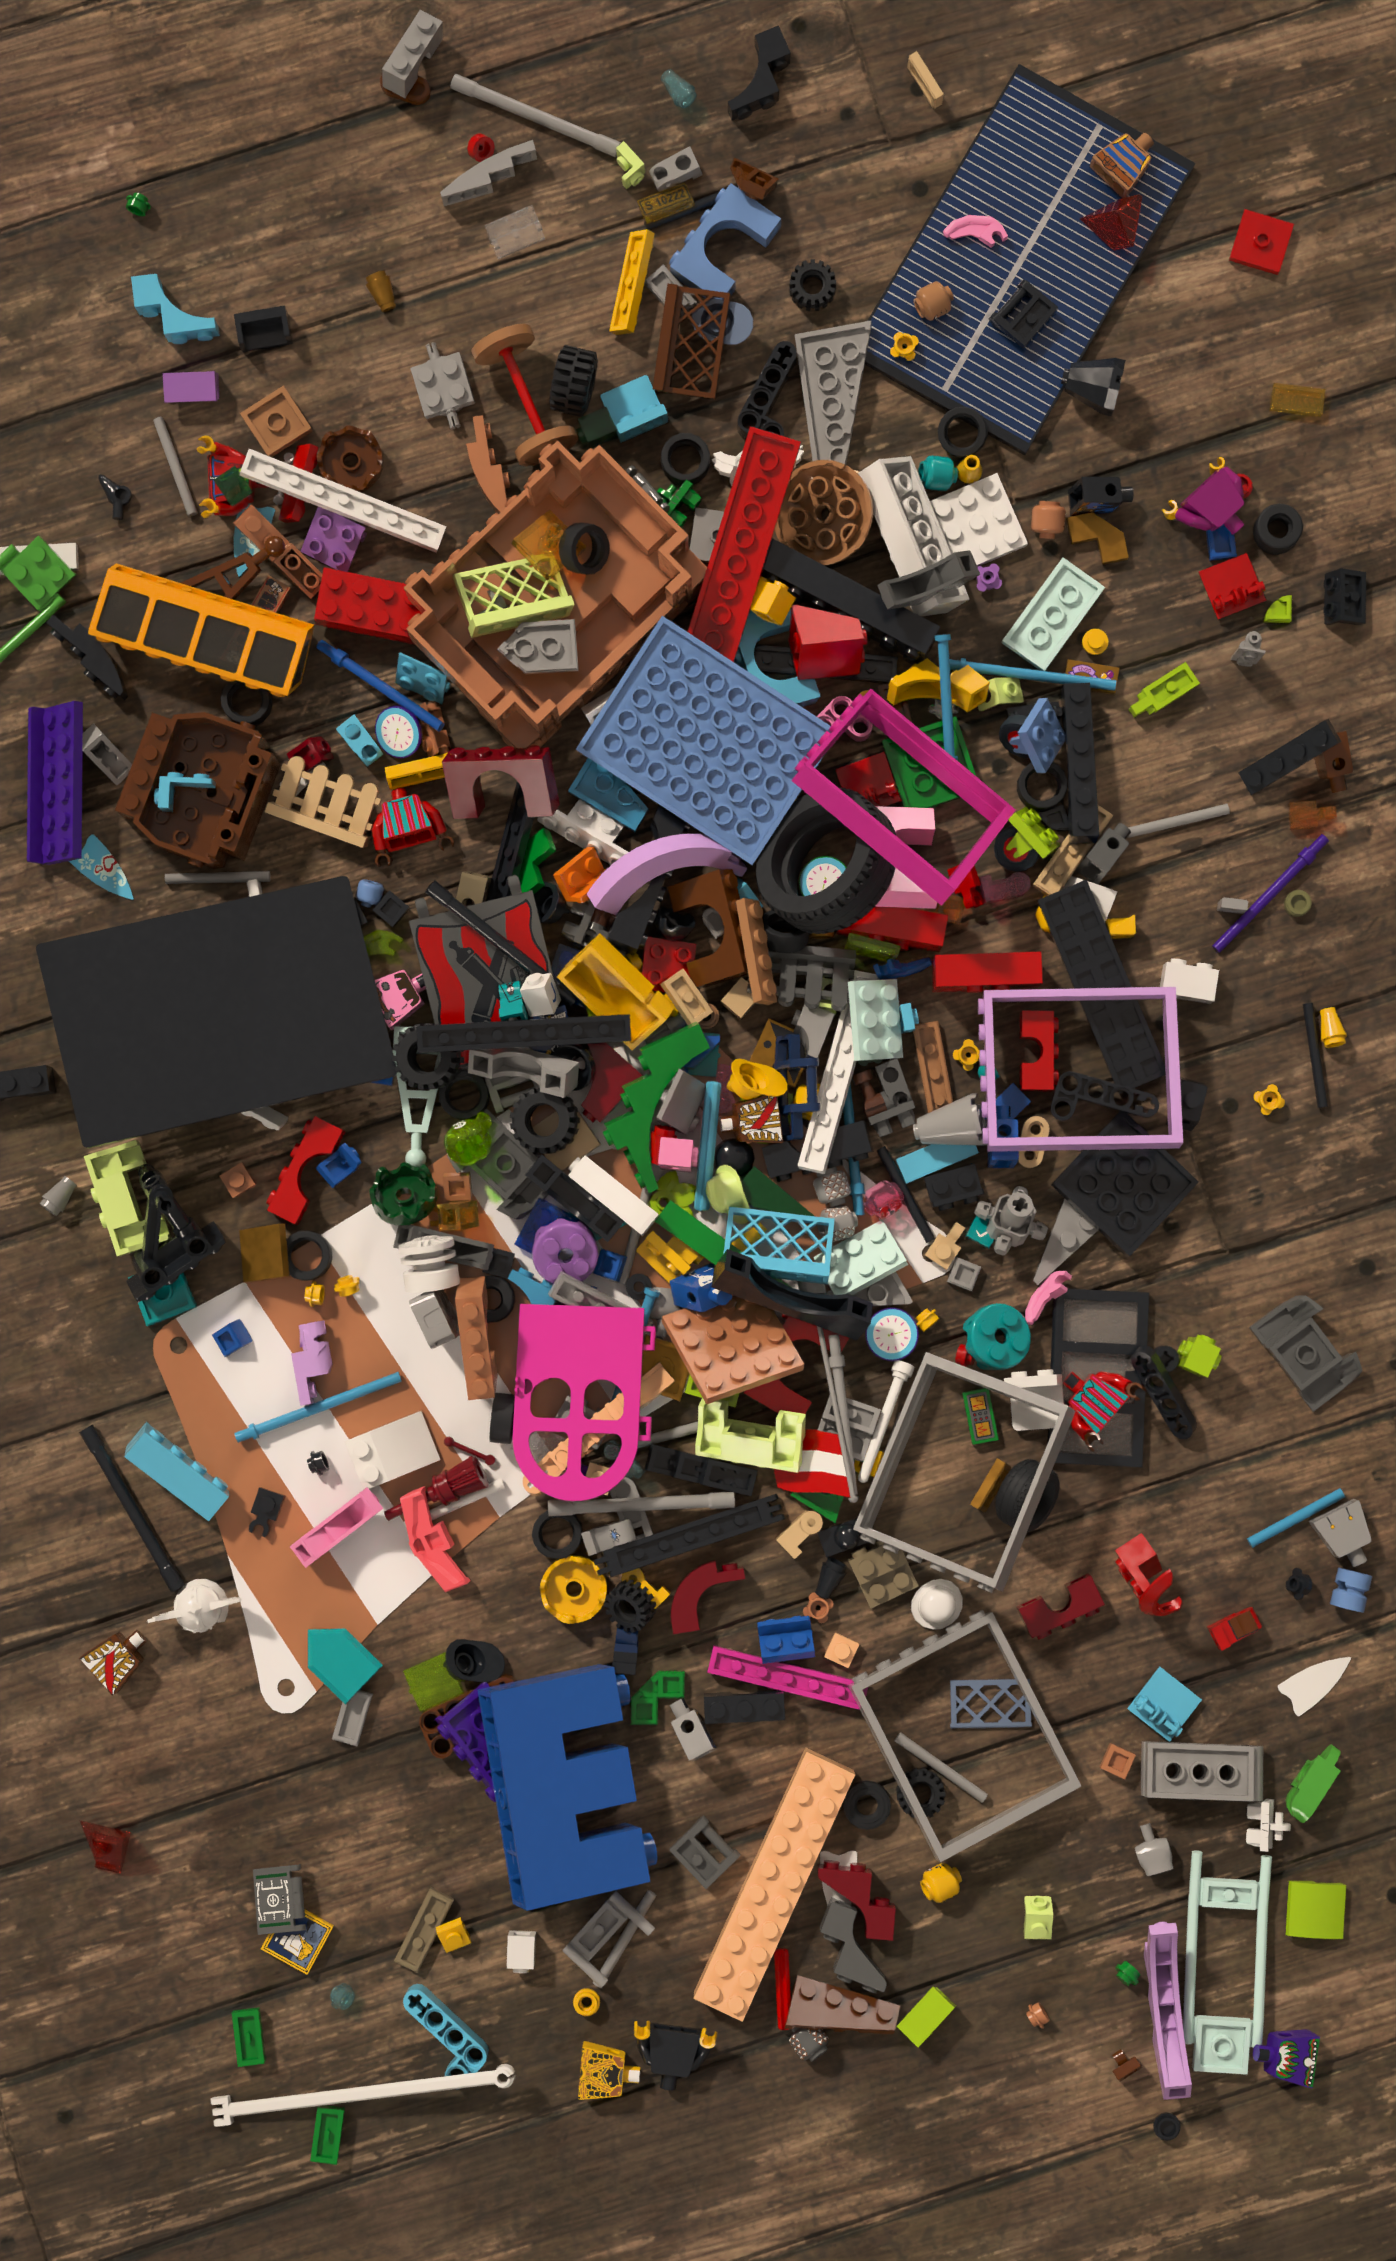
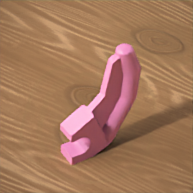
[943,215,1008,248]
[1025,1271,1072,1325]

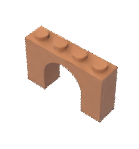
[455,1276,498,1400]

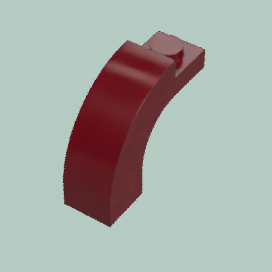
[671,1560,745,1634]

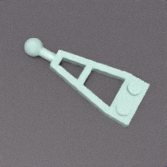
[393,1026,441,1167]

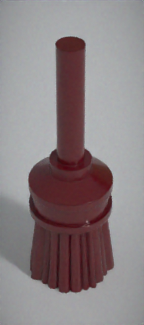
[384,1455,488,1521]

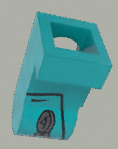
[499,981,528,1021]

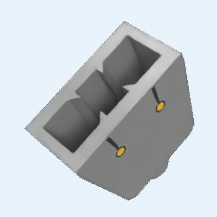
[1309,1499,1372,1567]

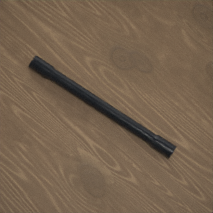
[425,880,578,1007]
[79,1425,185,1593]

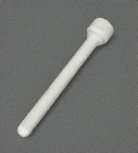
[858,1360,915,1483]

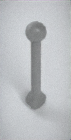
[273,453,294,505]

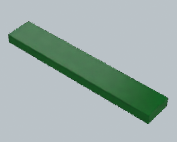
[655,1200,792,1314]

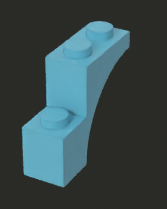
[131,274,220,344]

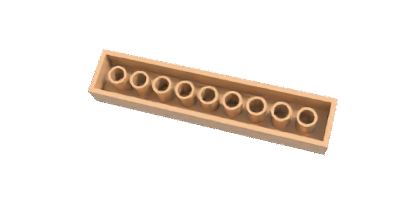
[694,1748,855,2022]

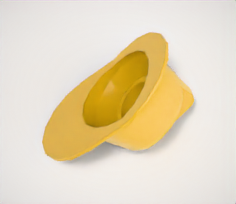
[727,1059,788,1101]

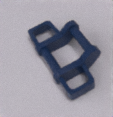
[774,1034,821,1141]

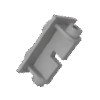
[1230,631,1266,667]

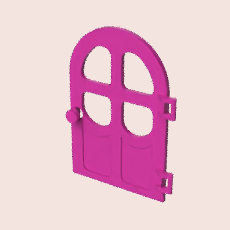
[513,1304,656,1501]

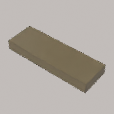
[394,1887,454,1973]

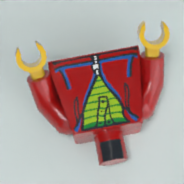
[197,435,268,518]

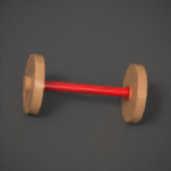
[471,324,578,466]

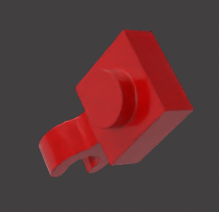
[947,865,984,909]

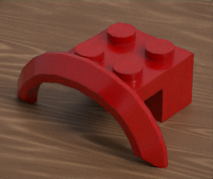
[1115,1533,1183,1616]

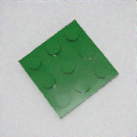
[881,716,976,808]

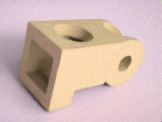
[776,1510,823,1559]

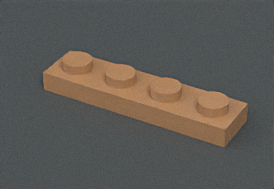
[736,898,777,1005]

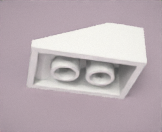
[344,1411,441,1490]

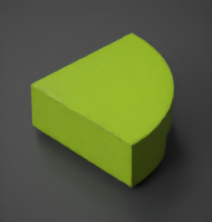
[1264,595,1292,623]

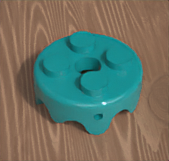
[963,1303,1031,1370]

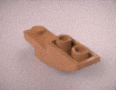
[466,415,511,514]
[233,505,322,599]

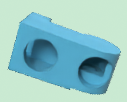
[336,714,383,767]

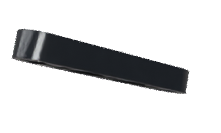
[1131,1346,1197,1439]

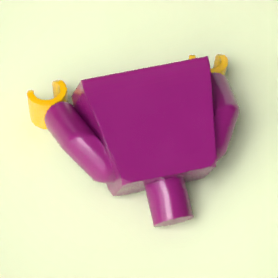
[1162,457,1244,535]

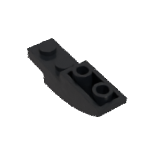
[46,615,128,700]

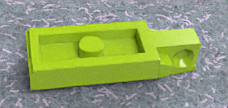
[1128,662,1200,718]

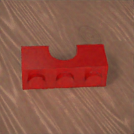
[1019,1010,1059,1092]

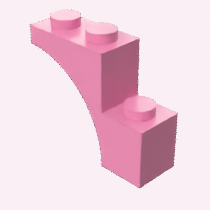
[290,1487,383,1568]

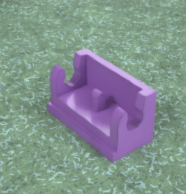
[163,371,219,403]

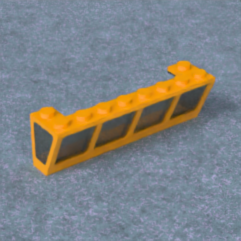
[88,563,315,697]

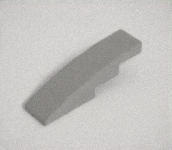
[440,140,537,206]

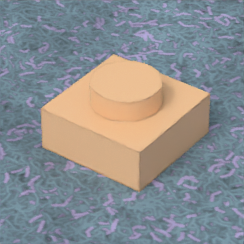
[824,1632,859,1668]

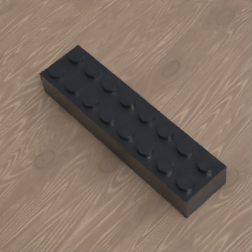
[761,538,940,665]

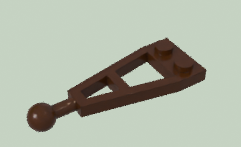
[158,536,285,643]

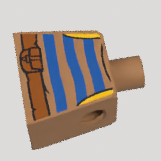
[1089,133,1154,200]

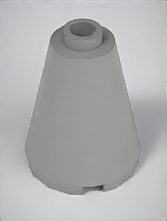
[913,1093,987,1146]

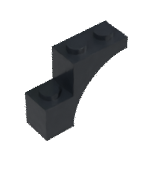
[728,25,791,120]

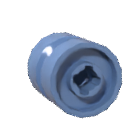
[1330,1568,1372,1613]

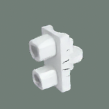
[1246,1799,1291,1852]

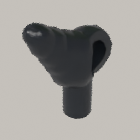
[98,474,132,520]

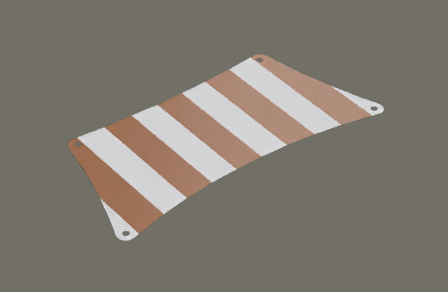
[153,1015,955,1713]

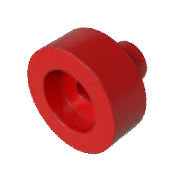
[467,133,495,162]

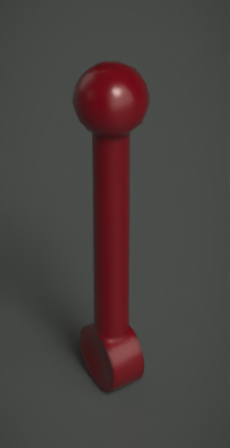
[444,1436,495,1465]

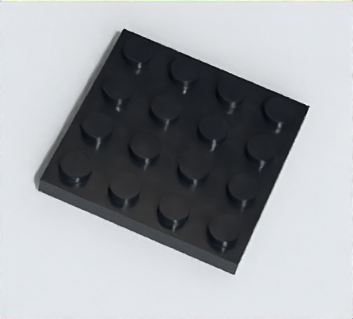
[1051,1111,1199,1258]

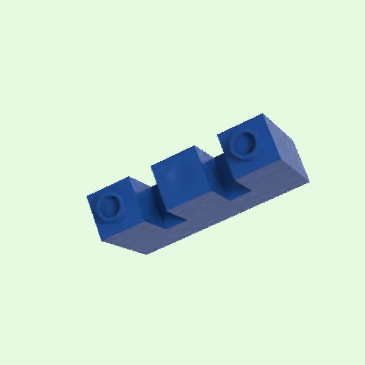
[477,1664,657,1911]

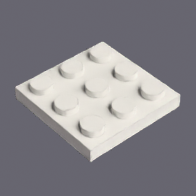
[930,473,1028,567]

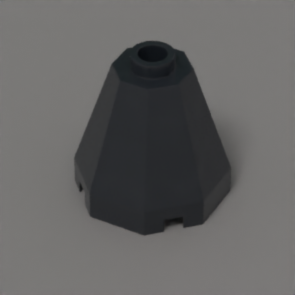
[1061,358,1126,416]

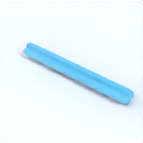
[694,1081,721,1211]

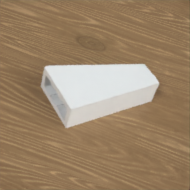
[568,1156,659,1237]

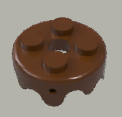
[317,426,384,493]

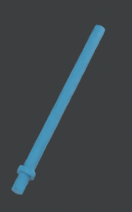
[949,658,1117,691]
[234,1372,402,1443]

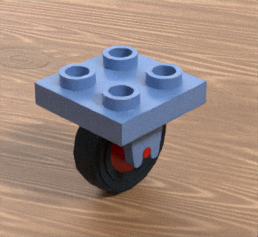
[999,698,1065,773]

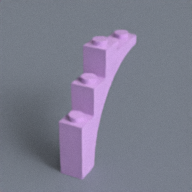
[1144,1922,1192,2100]

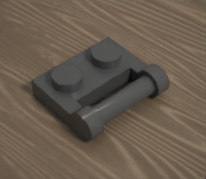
[669,1815,741,1889]

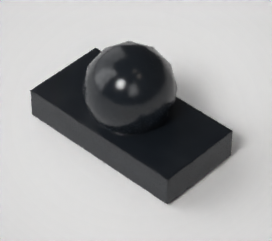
[817,1517,869,1557]

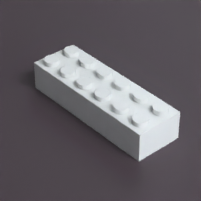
[858,456,969,617]

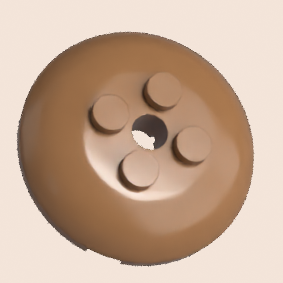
[775,460,873,566]

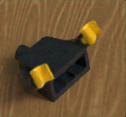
[634,2021,717,2091]

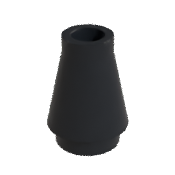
[815,1557,847,1599]

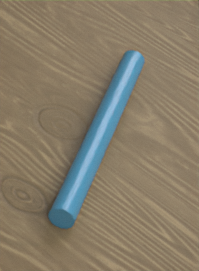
[1247,1488,1345,1548]

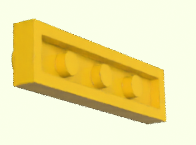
[609,229,655,335]

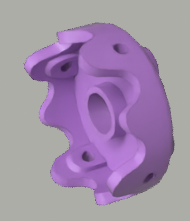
[532,1219,598,1284]

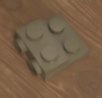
[848,1537,919,1608]

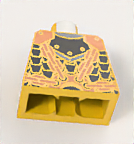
[578,2041,640,2100]

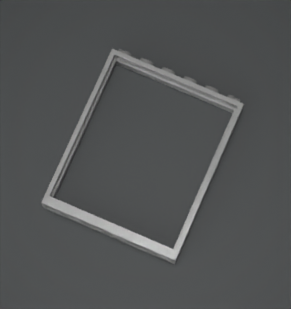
[853,1352,1076,1593]
[848,1610,1081,1862]

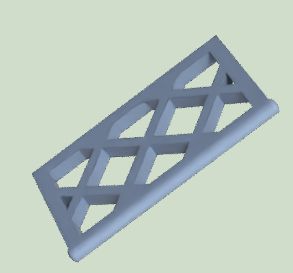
[950,1679,1032,1729]

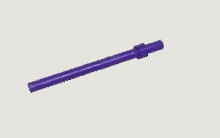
[1212,834,1329,953]

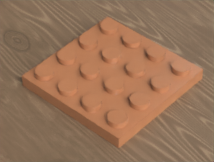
[662,1295,804,1405]

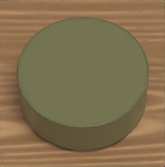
[1284,890,1312,917]

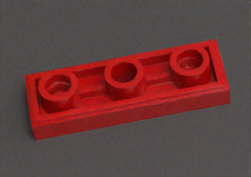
[278,444,318,523]

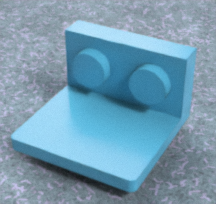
[600,375,668,443]

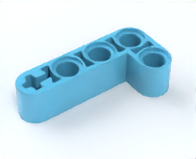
[403,1984,489,2089]

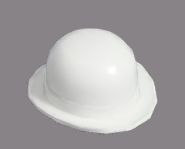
[911,1579,963,1630]

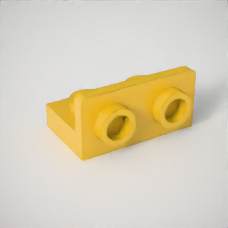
[636,1231,691,1283]

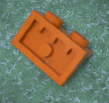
[553,847,606,904]

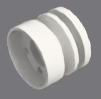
[398,1235,460,1293]

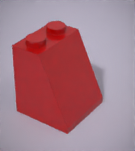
[788,605,867,680]

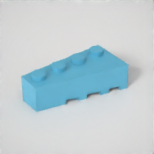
[124,1422,229,1521]

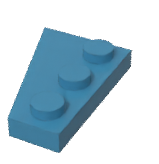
[568,758,649,832]

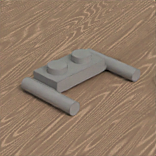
[562,1891,655,1988]

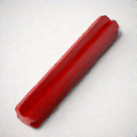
[774,1948,791,2030]

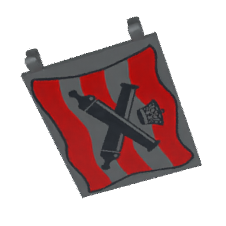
[409,875,553,1070]

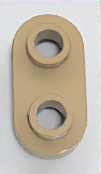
[1018,1116,1049,1168]

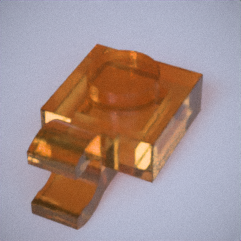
[1288,801,1337,830]

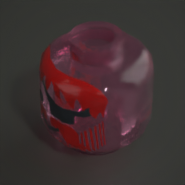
[863,1180,904,1219]

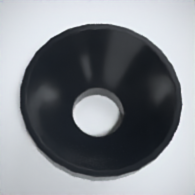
[552,1044,596,1091]

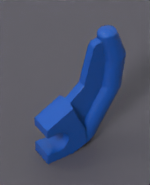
[873,957,932,980]

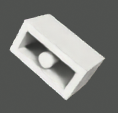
[1160,959,1219,1004]

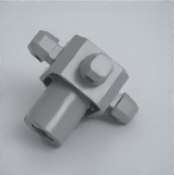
[974,1186,1048,1255]

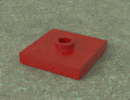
[1229,209,1294,275]

